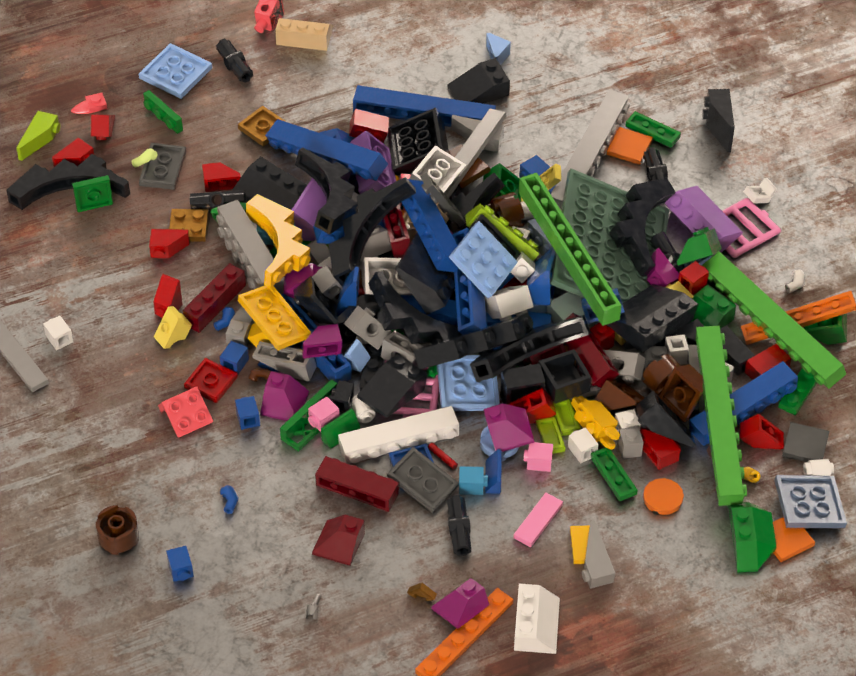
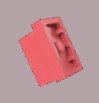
[158,387,213,438]

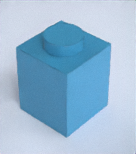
[459,466,488,495]

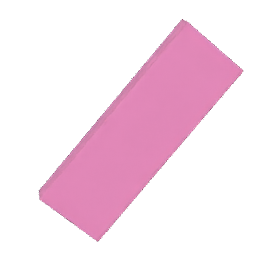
[514,493,563,547]

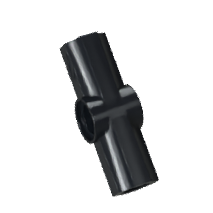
[216,38,253,83]
[644,148,668,182]
[189,190,247,209]
[650,232,685,273]
[447,495,472,556]

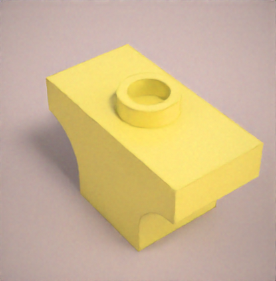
[154,306,192,349]

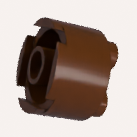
[488,192,525,228]
[643,354,681,396]
[96,505,139,555]

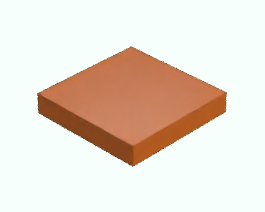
[606,127,653,165]
[773,517,815,562]

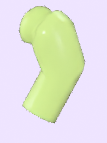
[132,149,158,168]

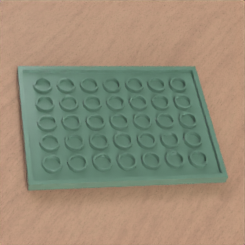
[550,169,669,303]

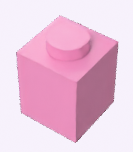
[308,397,339,432]
[524,442,553,472]

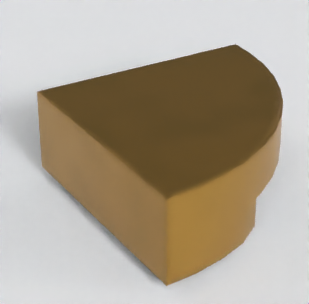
[407,582,437,601]

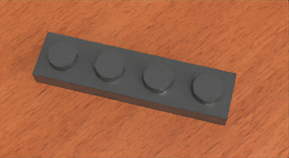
[420,173,466,227]

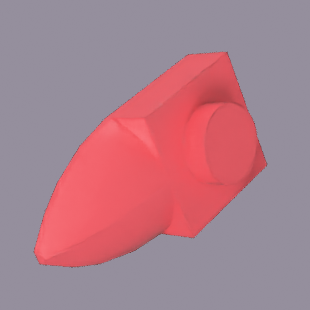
[71,92,107,114]

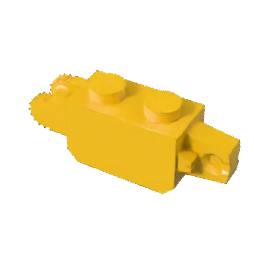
[571,396,620,450]

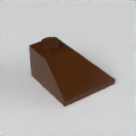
[659,364,703,422]
[594,380,645,411]

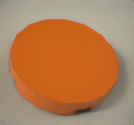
[643,478,684,515]

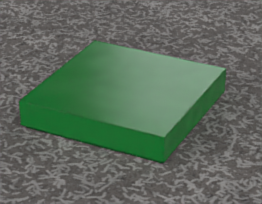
[72,175,113,212]

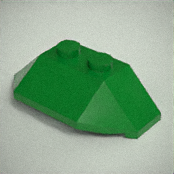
[728,502,777,573]

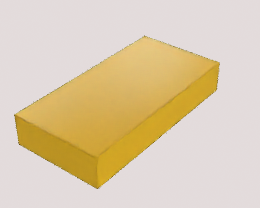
[570,525,590,564]

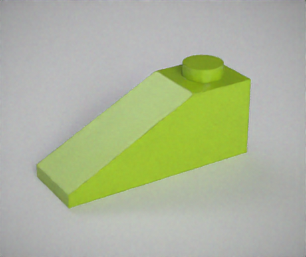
[16,111,61,161]

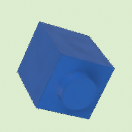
[220,341,249,374]
[235,396,260,430]
[166,546,194,582]

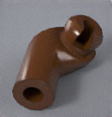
[248,368,271,382]

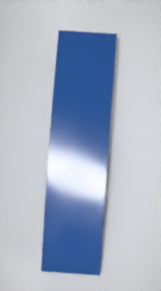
[336,267,359,316]

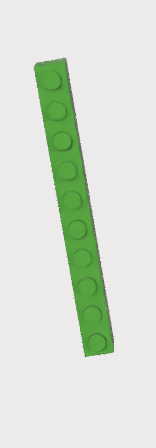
[519,172,621,326]
[702,251,846,389]
[695,325,747,506]

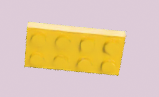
[238,285,311,351]

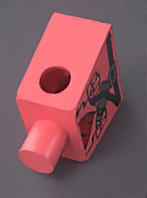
[254,0,284,33]

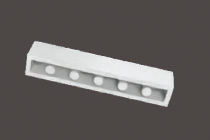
[338,406,459,464]

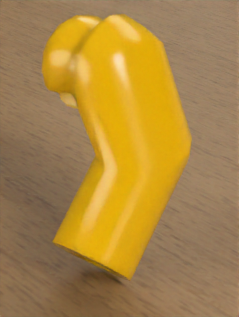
[744,467,761,483]

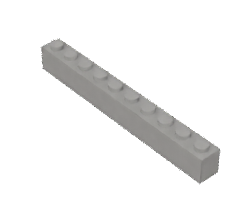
[551,89,630,210]

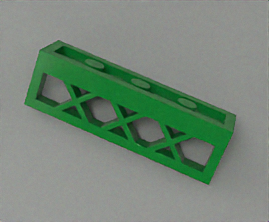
[280,379,340,452]

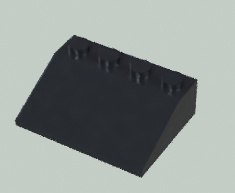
[388,107,449,172]
[232,156,307,210]
[395,232,455,315]
[607,284,698,353]

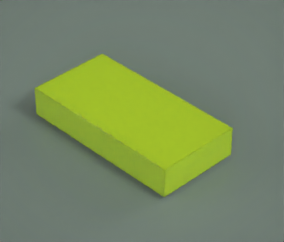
[553,399,581,436]
[536,417,566,454]

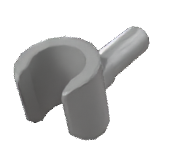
[305,594,321,619]

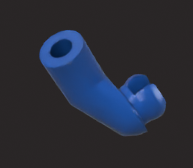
[213,307,235,331]
[220,485,239,514]

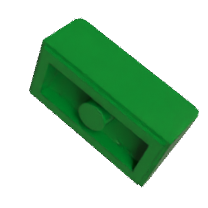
[321,409,361,449]

